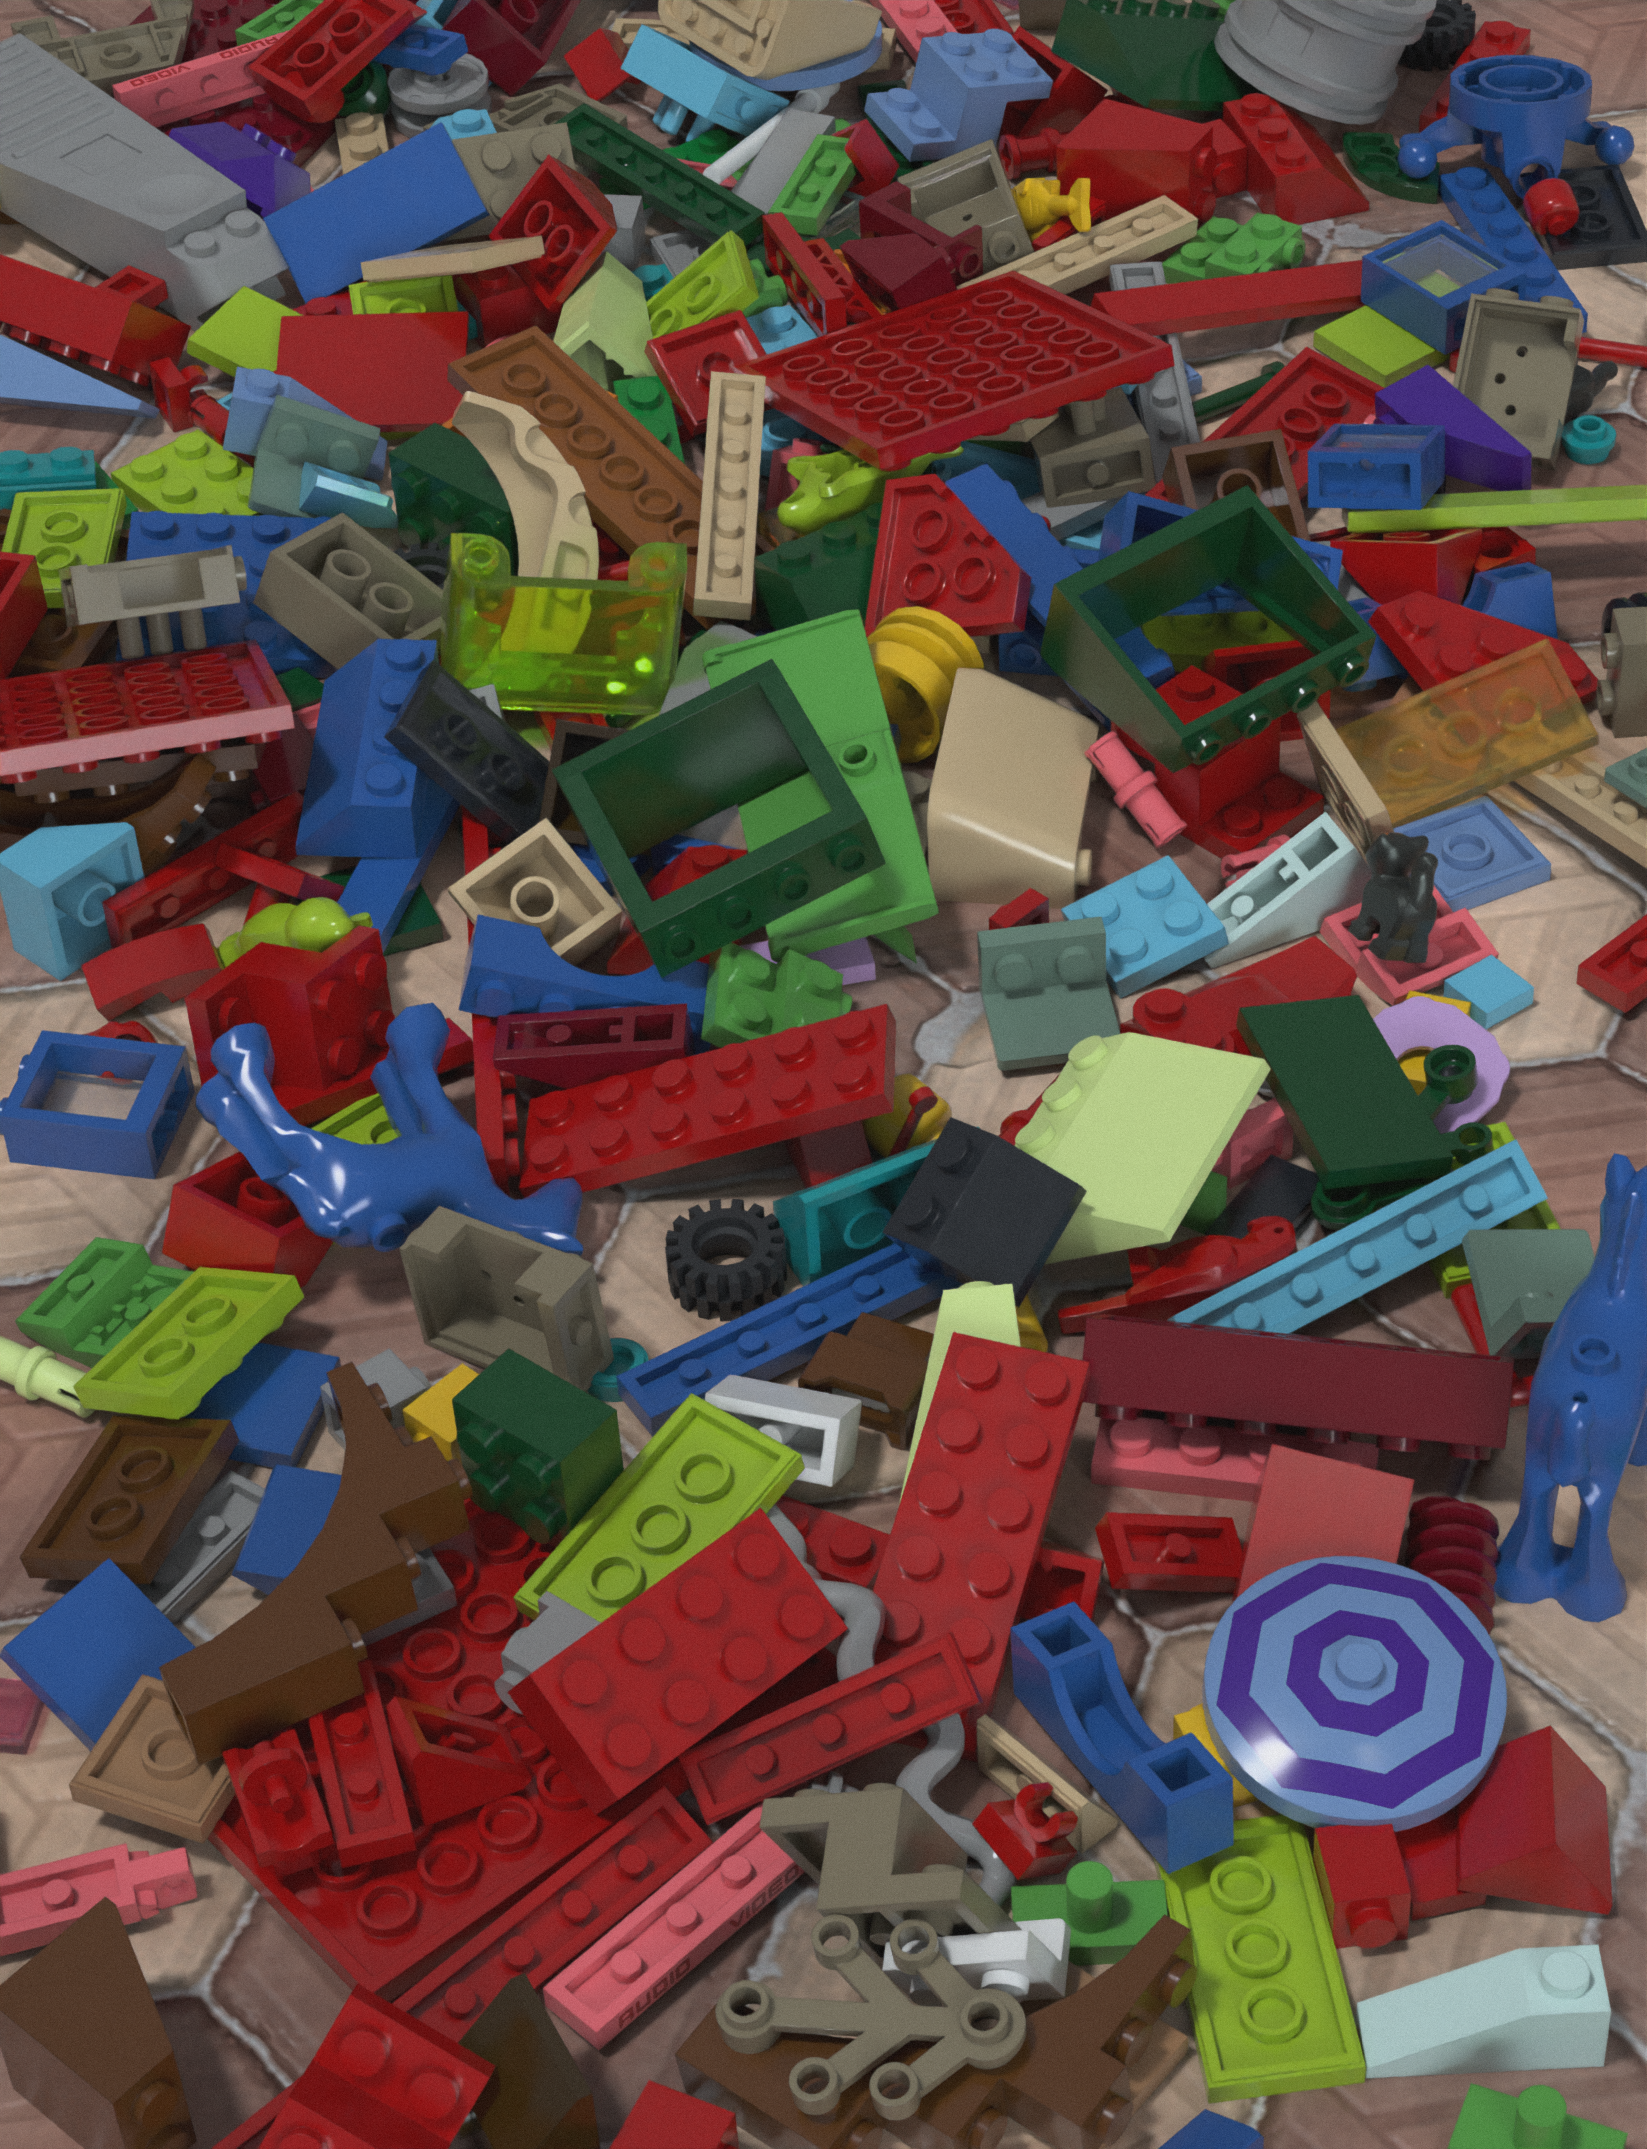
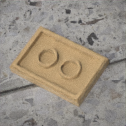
[360,236,545,283]
[1296,701,1394,866]

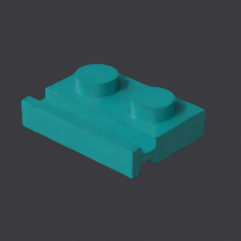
[0,447,97,510]

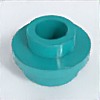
[1561,415,1616,464]

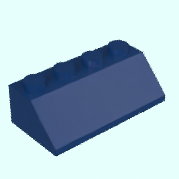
[295,639,439,858]

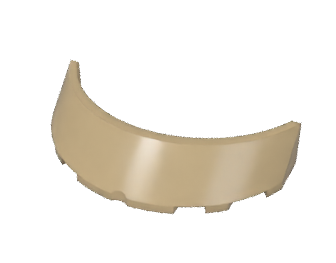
[452,391,599,710]

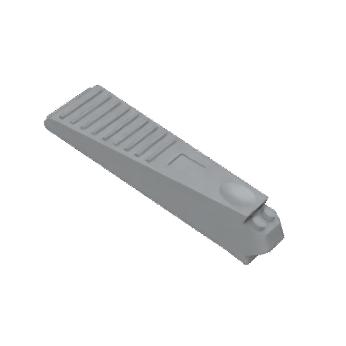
[0,33,290,332]

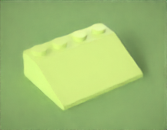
[1014,1032,1271,1265]

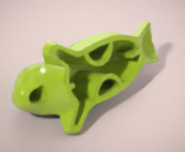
[777,446,964,536]
[216,897,373,968]

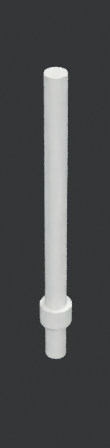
[703,82,840,184]

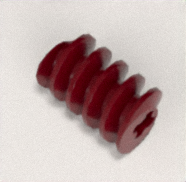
[1405,1495,1500,1635]

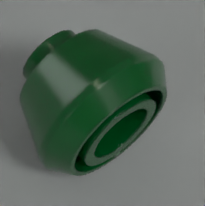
[338,59,391,118]

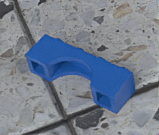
[1338,562,1558,692]
[458,914,711,1054]
[1010,1602,1234,1874]

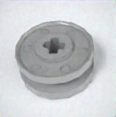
[387,53,492,138]

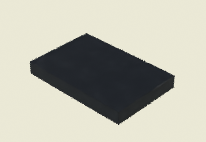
[1519,164,1647,270]
[384,660,549,845]

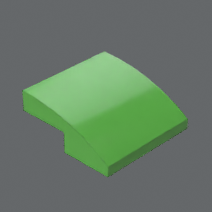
[15,1237,194,1368]

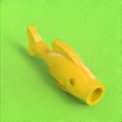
[1012,178,1091,242]

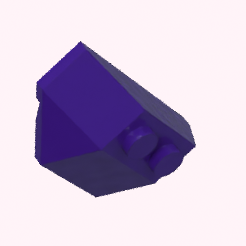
[168,122,311,220]

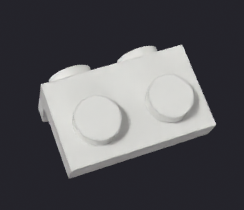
[882,1918,1071,2007]

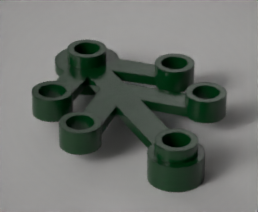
[1311,1045,1494,1230]

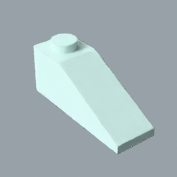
[1203,812,1372,969]
[1356,1945,1611,2079]

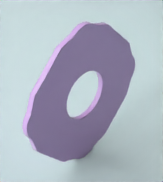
[1373,996,1510,1134]

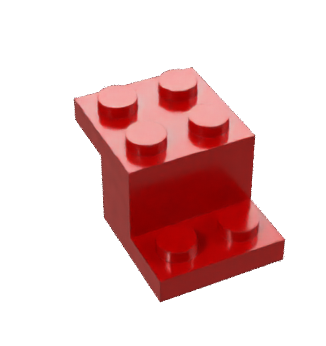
[1111,665,1324,859]
[184,926,395,1091]
[258,1983,496,2149]

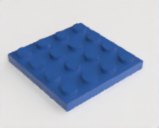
[116,511,353,678]

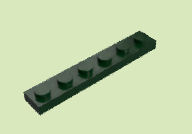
[554,103,765,247]

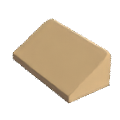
[977,1714,1118,1854]

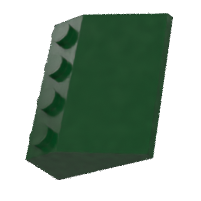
[1051,0,1265,112]

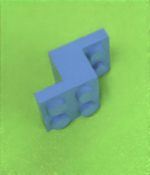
[864,29,1053,162]

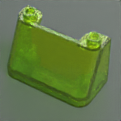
[441,533,687,715]

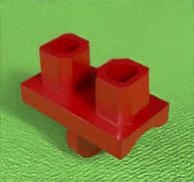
[222,1729,334,1877]

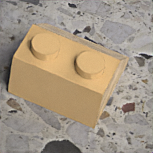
[448,818,622,966]

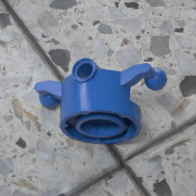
[1398,55,1635,199]

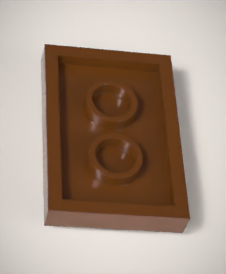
[19,1415,240,1585]

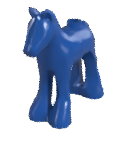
[196,1003,584,1256]
[1494,1153,1647,1622]

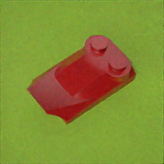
[248,0,427,123]
[1120,935,1357,1057]

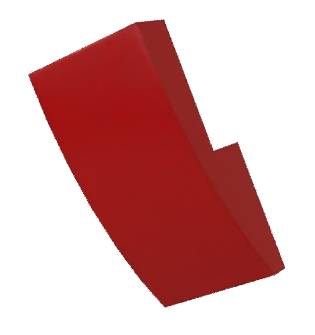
[81,923,224,1022]

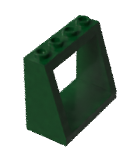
[1040,485,1377,774]
[552,659,886,978]

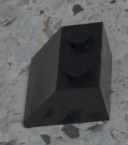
[882,1117,1087,1308]

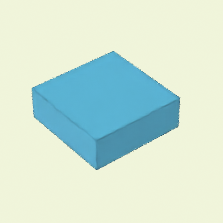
[1443,954,1534,1030]

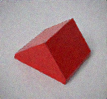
[1455,1725,1613,1915]

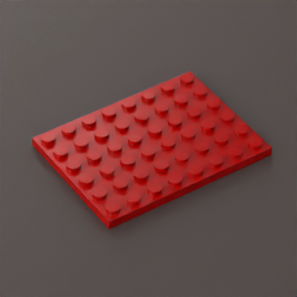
[109,1498,839,2002]

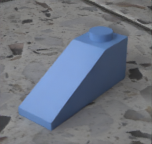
[223,367,387,480]

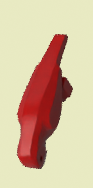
[1057,1216,1298,1334]

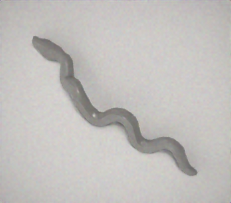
[766,1505,1017,1907]

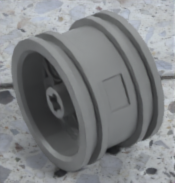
[1214,0,1437,125]

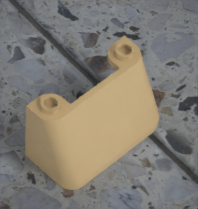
[658,0,882,80]
[927,668,1104,909]

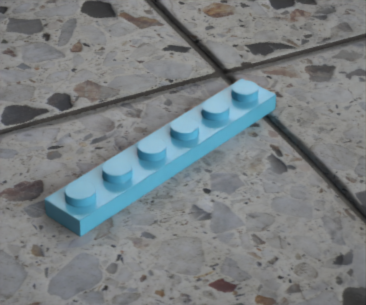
[1167,1139,1548,1334]

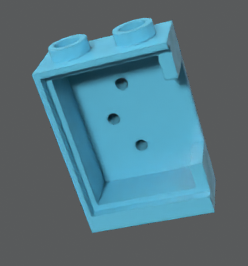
[621,24,790,142]

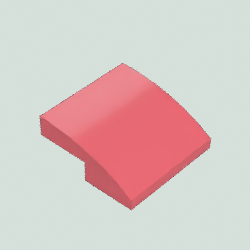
[1320,886,1499,1005]

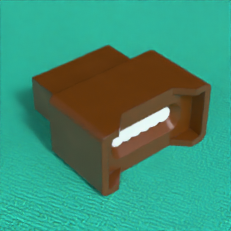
[798,1312,934,1450]

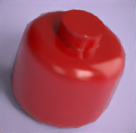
[1523,178,1580,236]

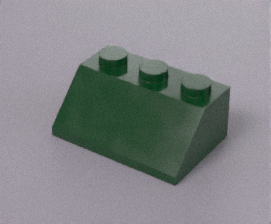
[754,502,883,630]

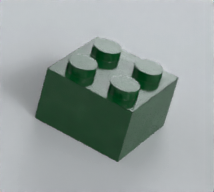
[452,1348,624,1547]

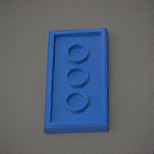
[263,122,490,303]

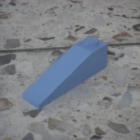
[0,334,160,419]

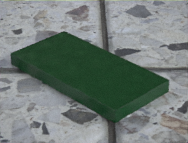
[1236,995,1453,1189]

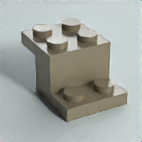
[759,1783,1022,1970]

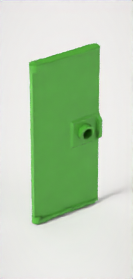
[702,609,939,962]

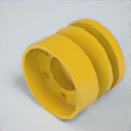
[867,606,984,763]

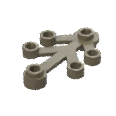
[715,1914,1027,2120]

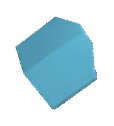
[299,461,398,529]

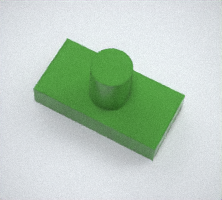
[1011,1861,1168,1966]
[1447,2083,1628,2149]

